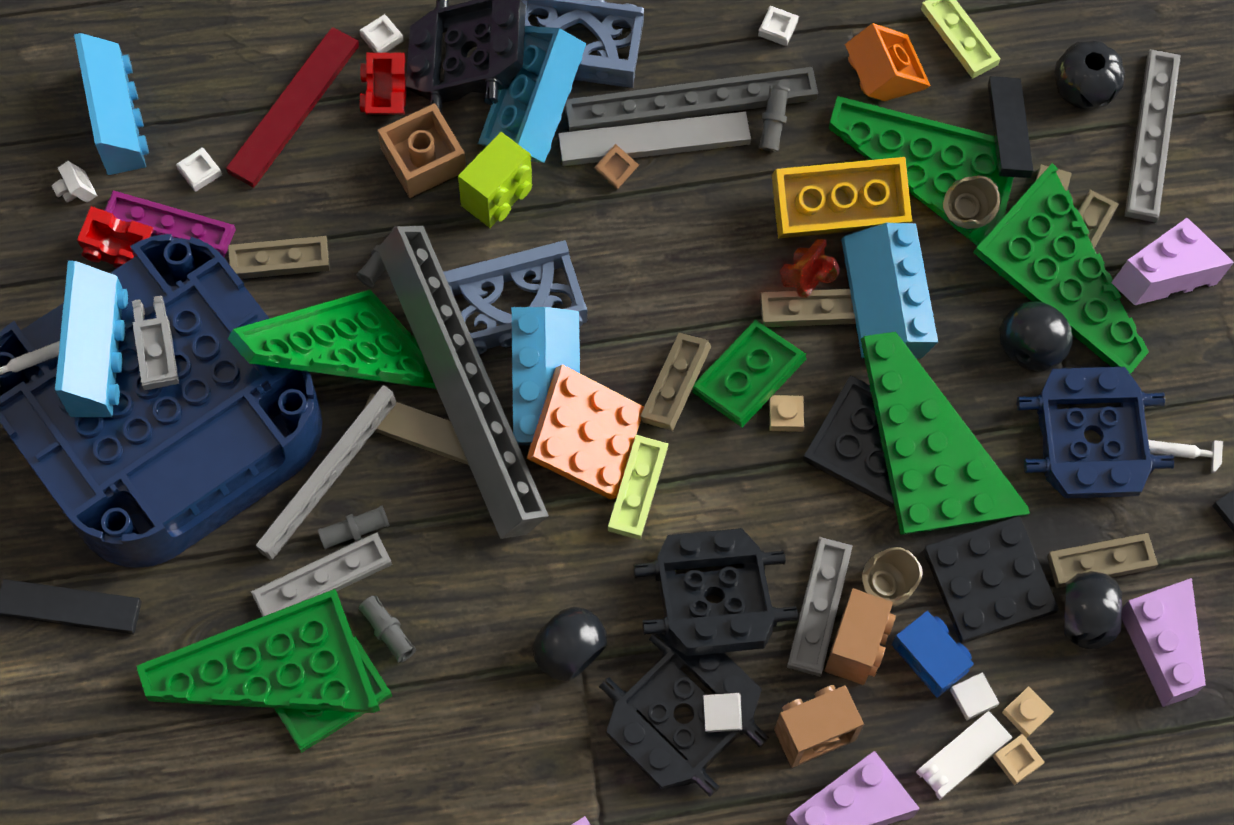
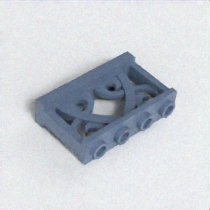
[521,0,644,88]
[443,240,587,354]

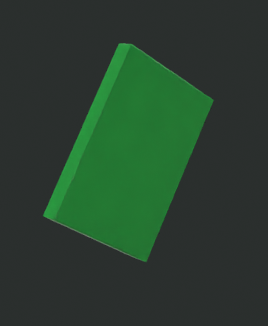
[692,319,807,427]
[274,636,392,753]

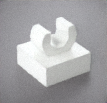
[52,161,97,203]

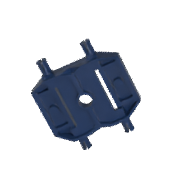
[1016,367,1174,499]

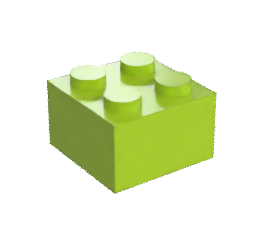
[458,132,532,228]

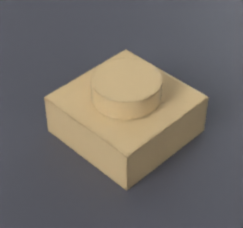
[769,395,804,432]
[1002,686,1054,738]
[992,734,1045,785]

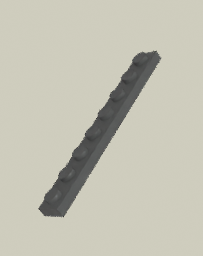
[565,67,818,132]

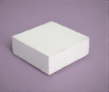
[758,6,799,46]
[359,14,404,53]
[176,147,222,192]
[950,673,999,721]
[703,693,742,732]

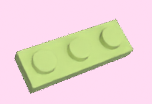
[921,0,1000,79]
[608,435,668,540]

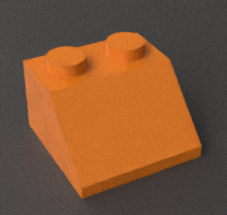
[845,23,931,101]

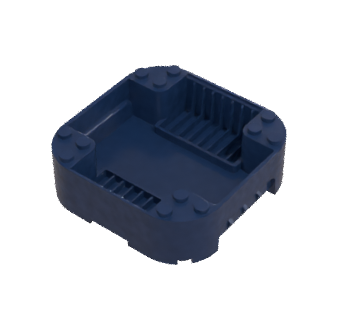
[0,234,322,568]

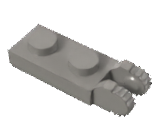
[132,295,179,390]

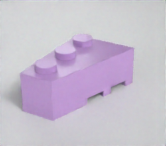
[1111,218,1234,305]
[1121,578,1206,707]
[786,751,920,825]

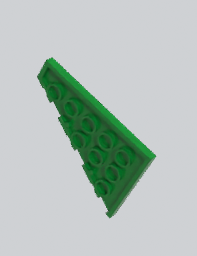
[829,96,1014,246]
[973,164,1149,374]
[228,290,437,389]
[860,332,1030,536]
[136,589,380,713]

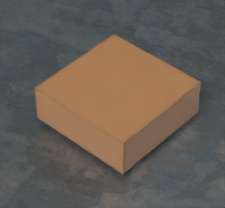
[594,144,639,190]

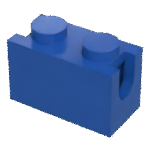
[891,610,974,698]

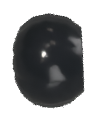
[1055,40,1125,109]
[999,301,1073,372]
[1064,571,1122,649]
[532,607,607,681]

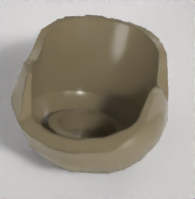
[943,176,1000,229]
[862,547,922,606]

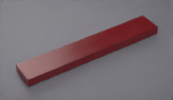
[226,27,359,188]

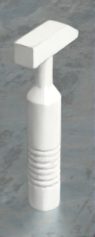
[0,341,60,387]
[1148,440,1223,473]

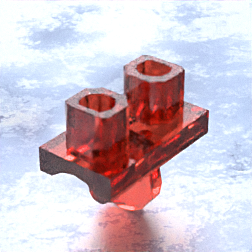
[780,239,840,298]

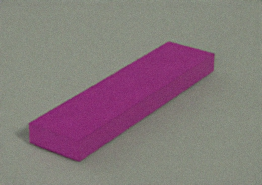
[104,190,236,257]

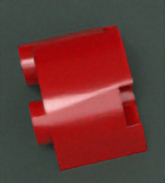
[360,52,406,115]
[77,206,154,269]

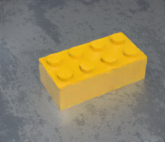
[772,157,912,238]

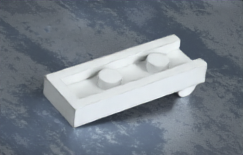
[916,711,1013,800]

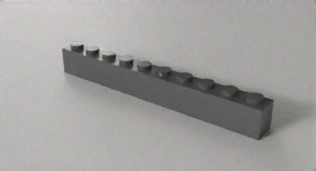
[377,226,549,539]

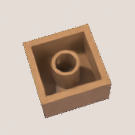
[378,103,466,198]
[824,588,896,685]
[774,685,864,768]

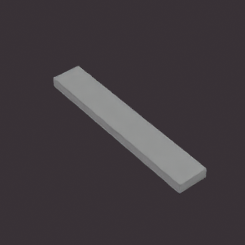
[1125,49,1181,223]
[558,112,751,166]
[256,385,396,560]

